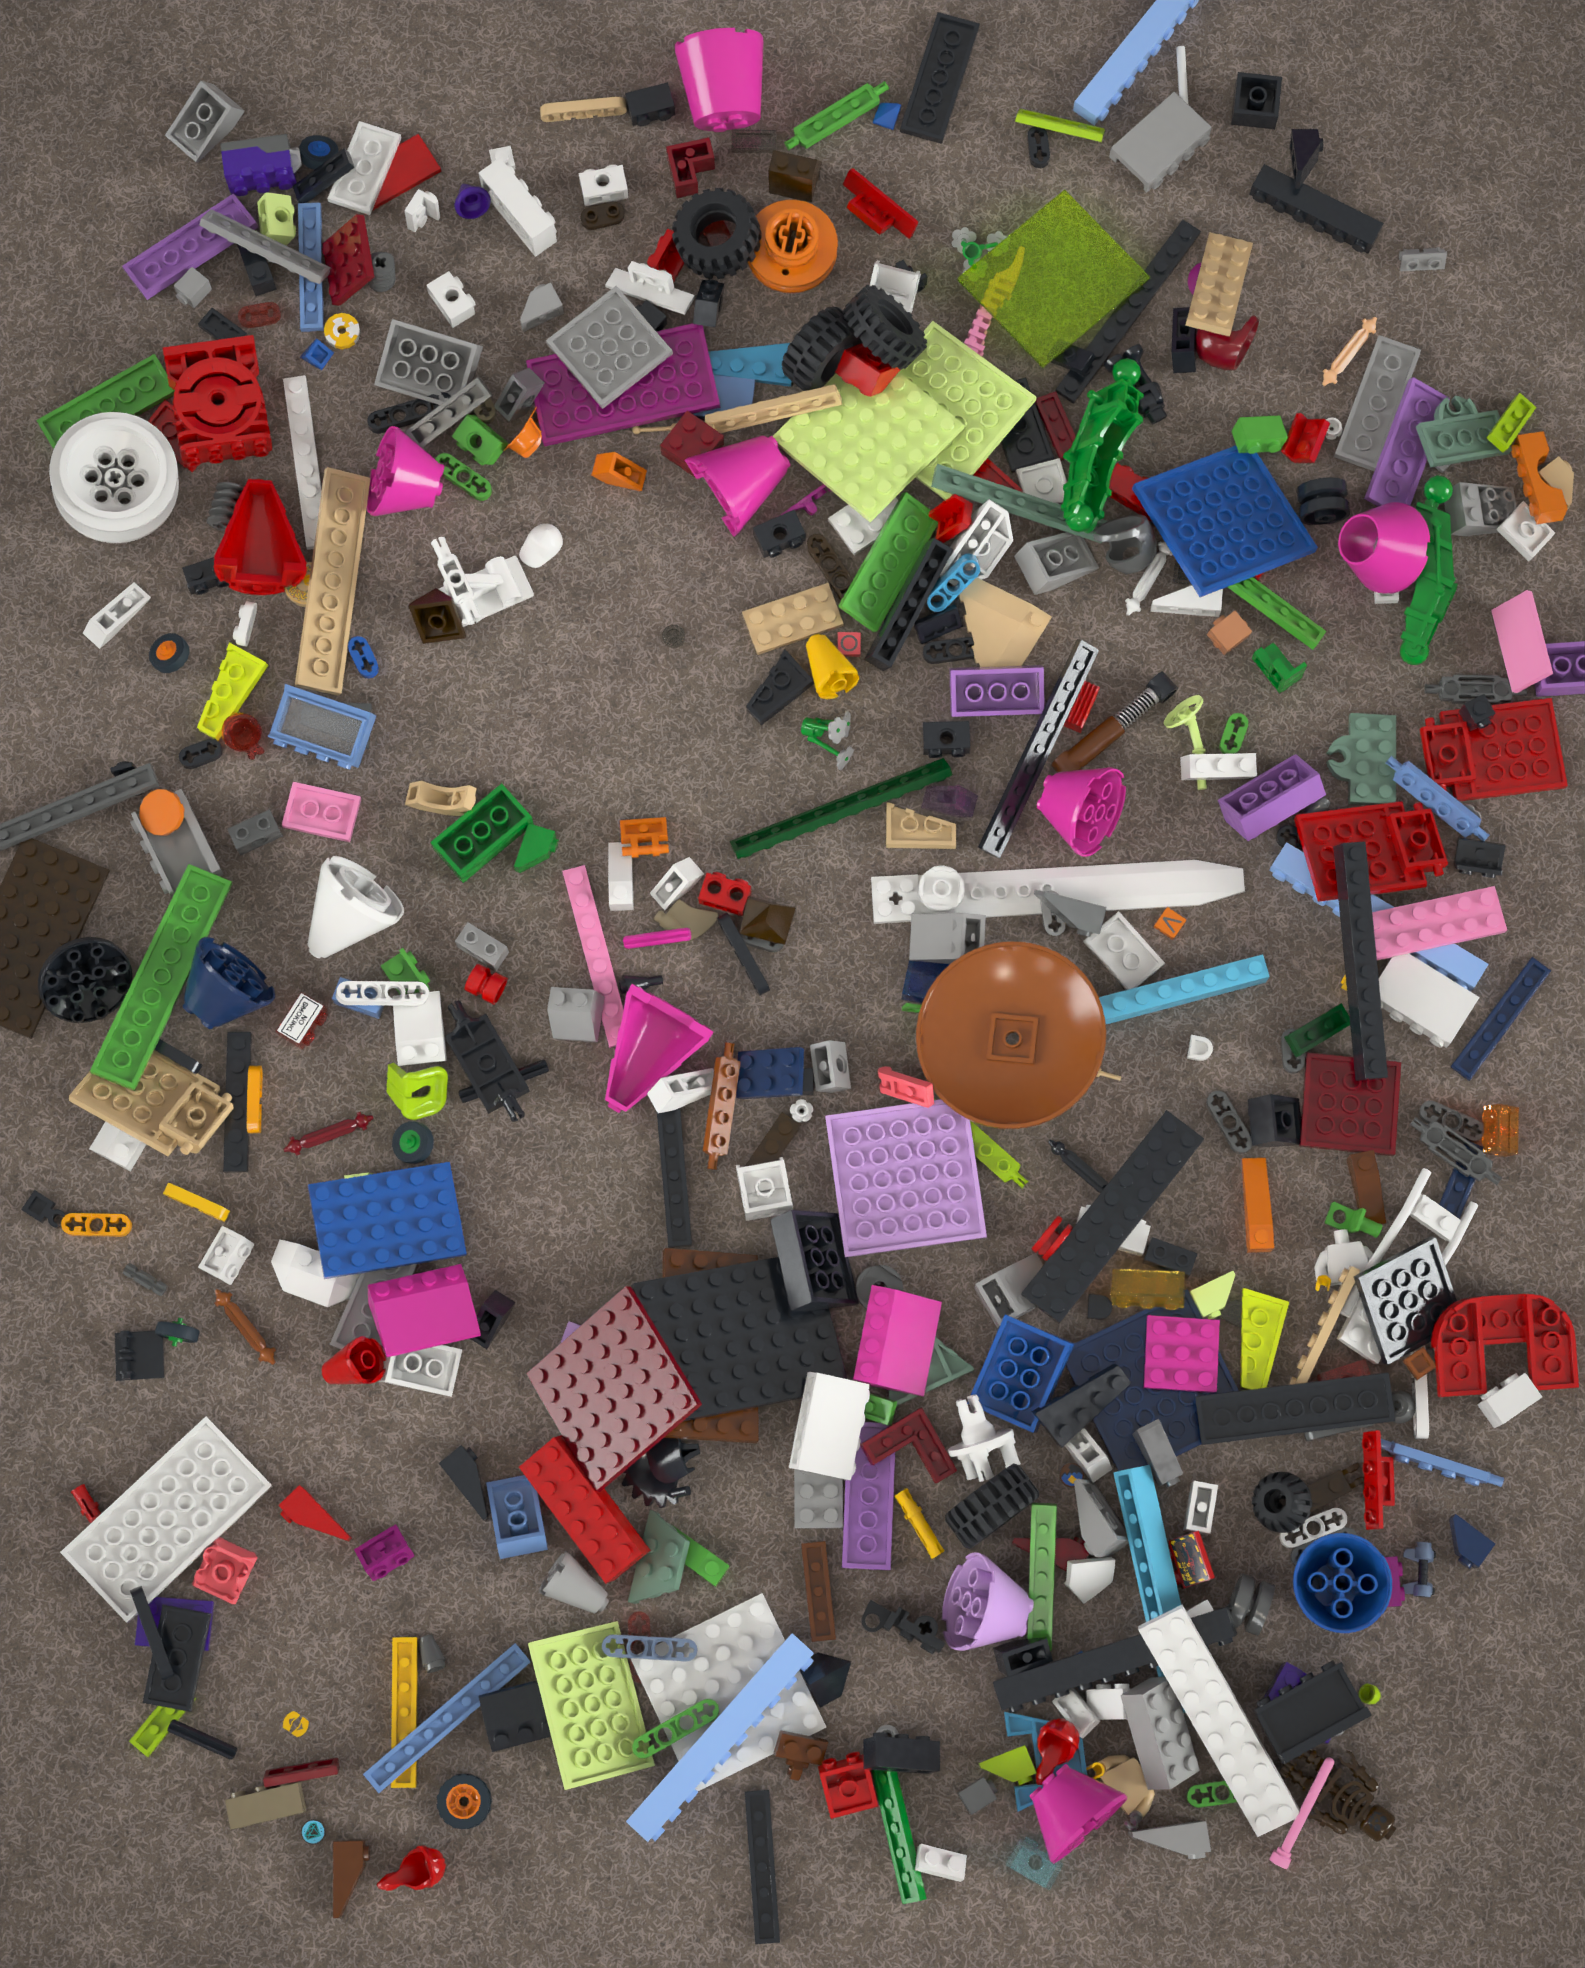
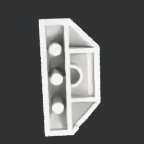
[940,499,1013,586]
[271,1240,361,1307]

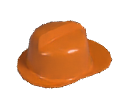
[504,407,542,458]

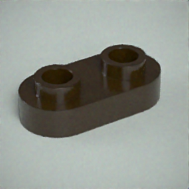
[580,201,625,230]

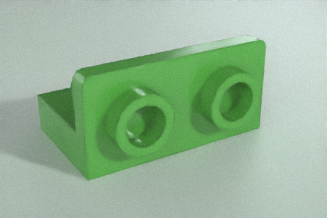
[381,948,430,995]

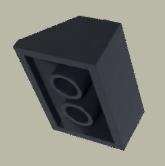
[479,1680,551,1752]

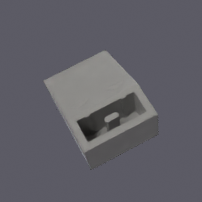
[1444,482,1517,536]
[909,913,986,964]
[974,1253,1043,1329]

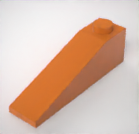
[1242,1158,1274,1253]

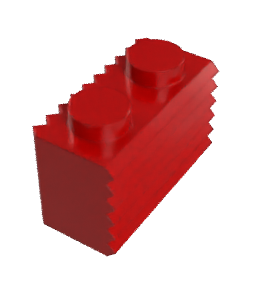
[1063,681,1100,733]

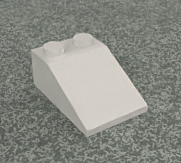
[393,991,447,1066]
[379,1345,462,1397]

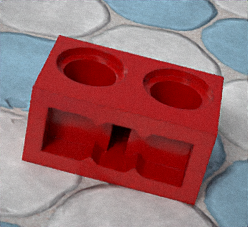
[698,872,752,917]

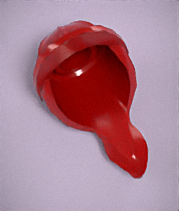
[1036,1718,1079,1785]
[377,1845,446,1891]

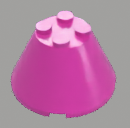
[367,426,444,516]
[1037,767,1126,857]
[1029,1764,1128,1864]

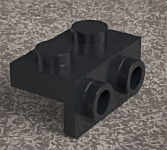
[1454,837,1506,878]

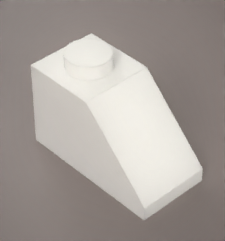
[650,857,704,910]

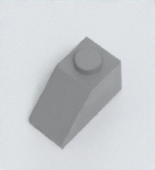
[520,283,564,332]

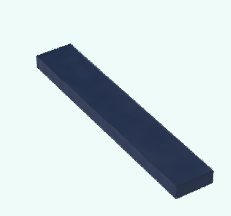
[1451,957,1551,1081]

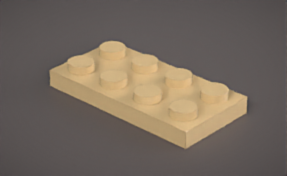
[742,583,844,655]

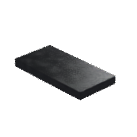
[1000,377,1054,473]
[142,1605,212,1712]

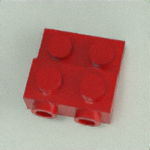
[818,1752,878,1819]

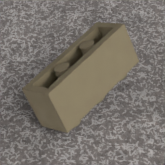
[225,1782,306,1830]

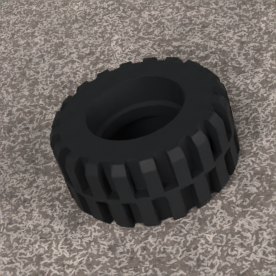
[672,188,762,279]
[782,306,863,391]
[945,1463,1039,1549]

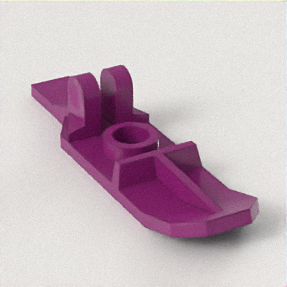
[781,484,831,516]

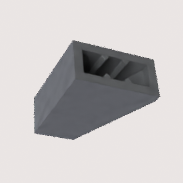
[1132,1419,1183,1488]

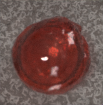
[221,712,265,760]

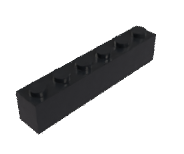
[1249,164,1384,254]
[864,538,953,671]

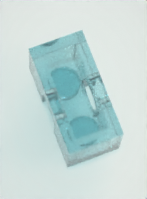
[1005,1837,1063,1891]

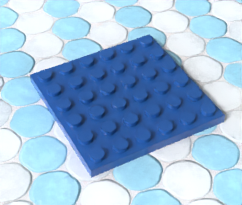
[1132,446,1318,597]

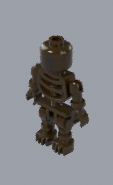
[1278,1749,1396,1842]

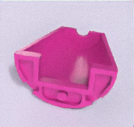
[685,435,791,537]

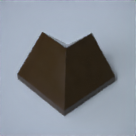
[408,588,466,644]
[740,897,796,945]

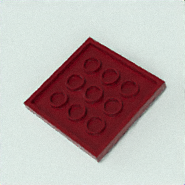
[1299,1052,1402,1156]

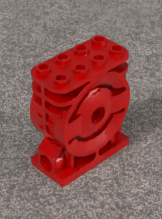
[162,335,272,467]

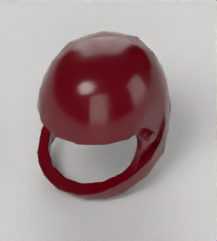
[1195,315,1259,371]

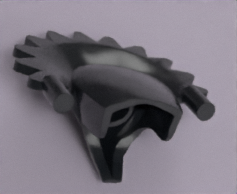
[622,1438,701,1508]

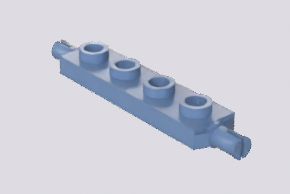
[1386,756,1490,842]
[1381,1439,1504,1487]

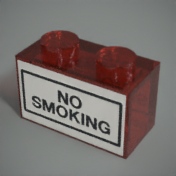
[276,992,328,1050]

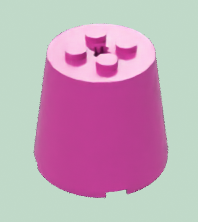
[675,28,764,132]

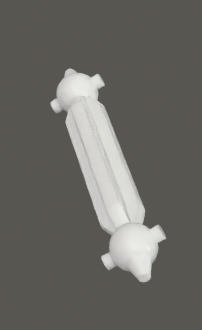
[1125,541,1173,615]

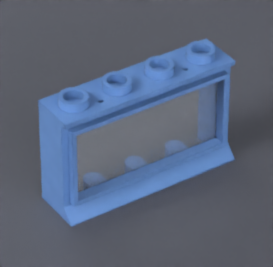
[268,684,376,770]

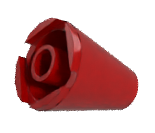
[322,1336,386,1384]

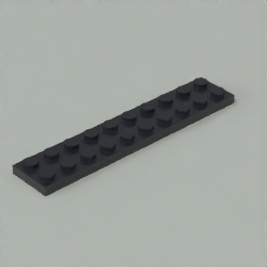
[1021,1110,1204,1324]

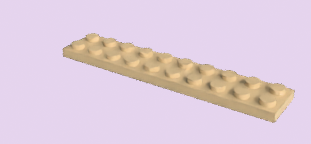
[295,467,370,696]

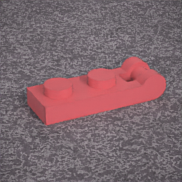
[878,1066,934,1108]

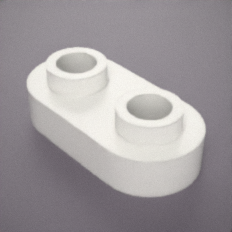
[233,601,257,647]

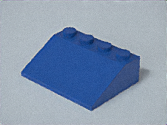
[967,1314,1074,1433]

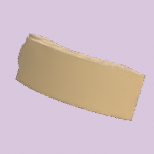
[405,781,477,816]

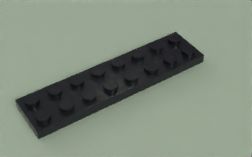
[1195,1372,1395,1445]

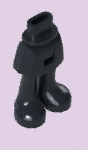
[1104,344,1167,425]

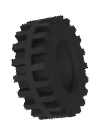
[843,284,927,370]

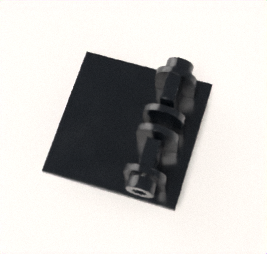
[115,1330,164,1381]

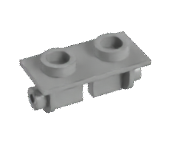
[1399,247,1447,271]

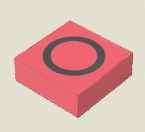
[838,632,861,657]

